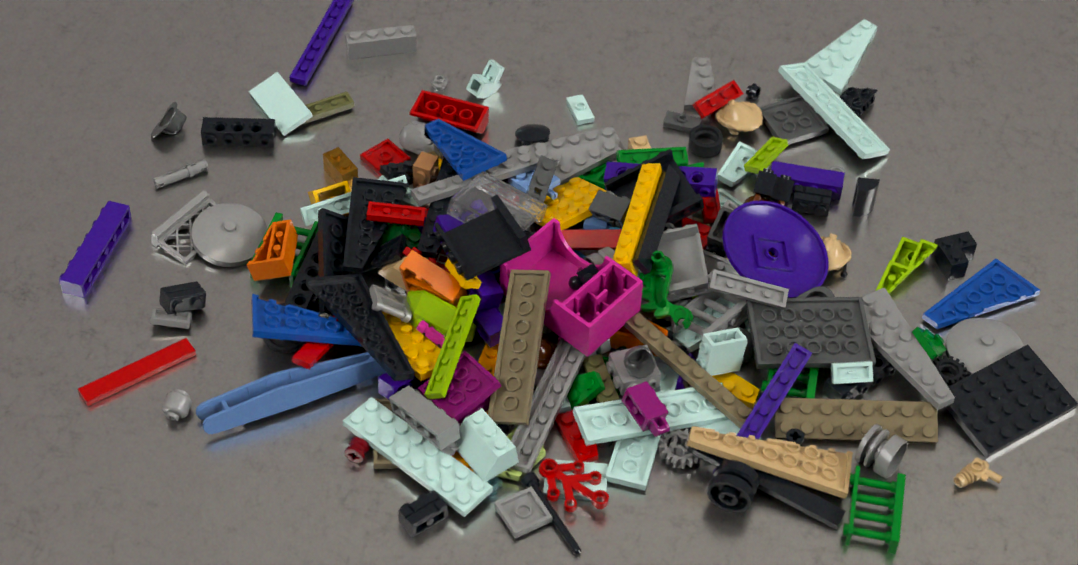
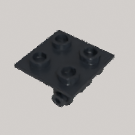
[839,87,878,117]

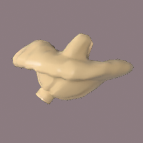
[716,99,763,135]
[821,233,852,271]

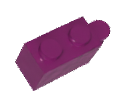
[622,381,670,437]

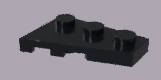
[358,234,407,274]

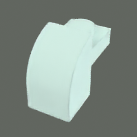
[466,59,505,98]

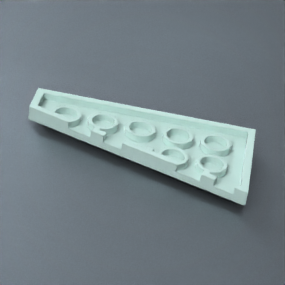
[805,19,877,95]

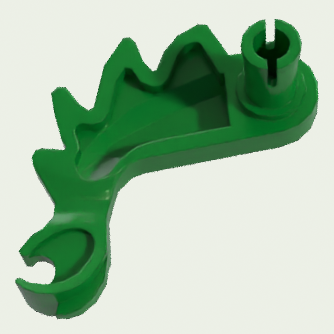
[639,251,693,329]

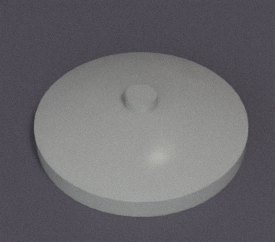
[191,203,267,267]
[945,318,1024,377]

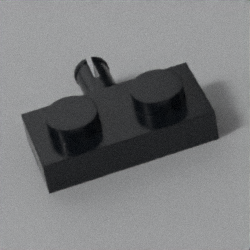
[379,161,414,185]

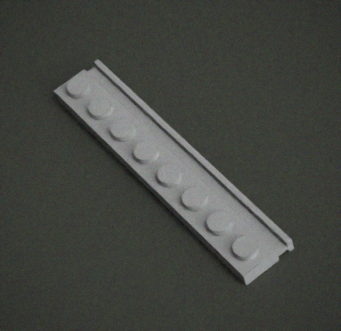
[510,338,585,474]

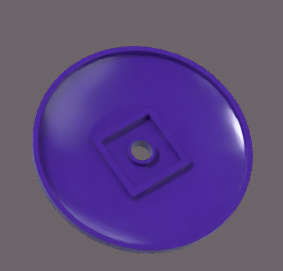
[722,201,829,298]

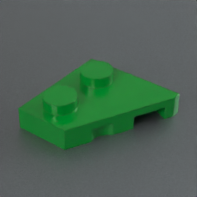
[567,371,606,410]

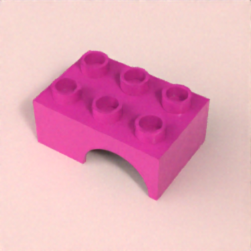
[500,218,643,357]

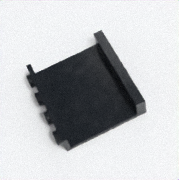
[604,149,704,224]
[434,194,531,281]

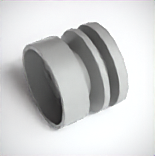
[855,424,908,479]

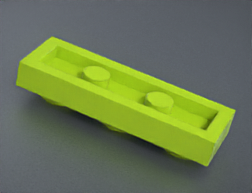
[744,137,788,174]

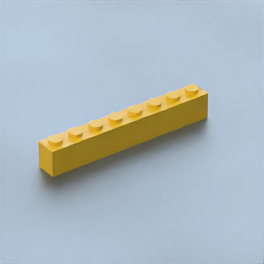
[613,163,662,277]

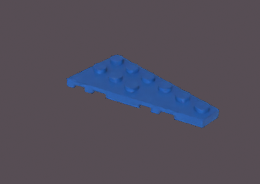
[425,119,507,181]
[922,258,1041,329]
[251,294,362,347]

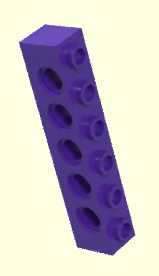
[604,162,718,197]

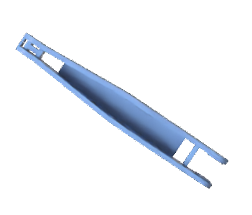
[196,352,386,434]

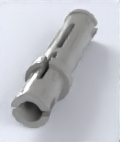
[153,159,209,189]

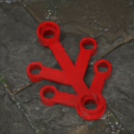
[539,459,609,512]

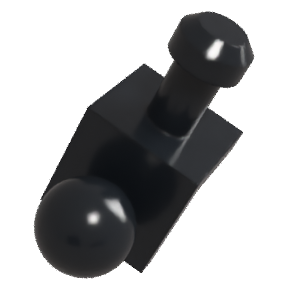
[568,263,599,290]

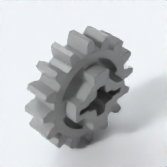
[658,428,700,469]

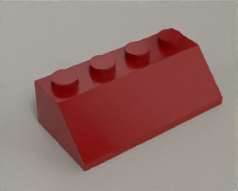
[409,90,489,134]

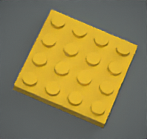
[519,177,617,230]

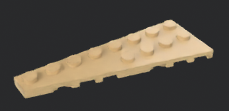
[687,426,853,499]

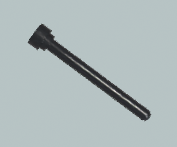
[521,472,581,555]

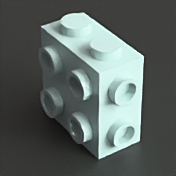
[696,328,747,376]

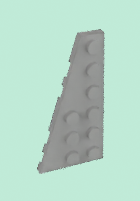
[548,138,622,190]

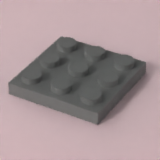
[759,95,829,145]

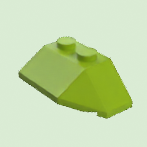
[406,290,477,342]

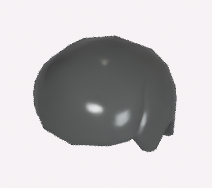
[624,345,656,379]

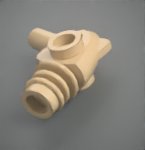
[954,458,1003,488]

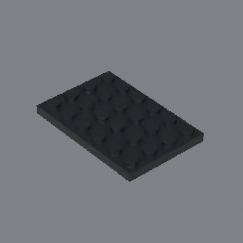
[945,344,1078,458]

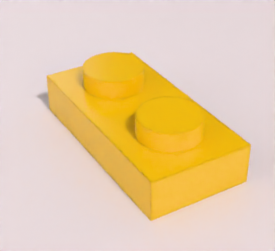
[445,259,482,289]

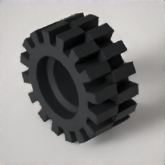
[933,356,967,387]

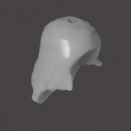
[399,123,443,159]

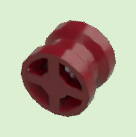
[344,437,370,463]

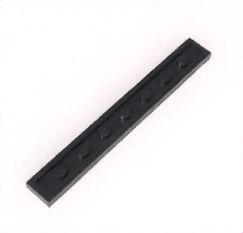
[633,164,680,275]
[687,446,846,530]

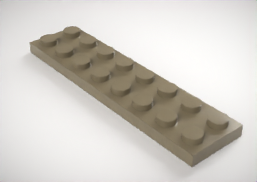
[488,269,551,425]
[774,398,938,444]

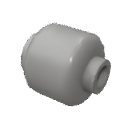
[162,389,192,421]

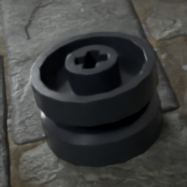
[707,460,760,513]

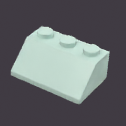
[456,408,519,482]

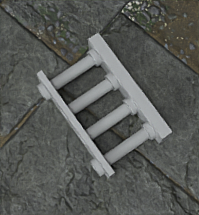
[671,290,748,336]

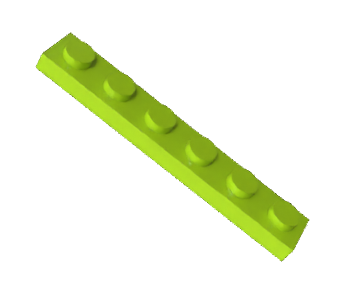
[424,294,481,399]

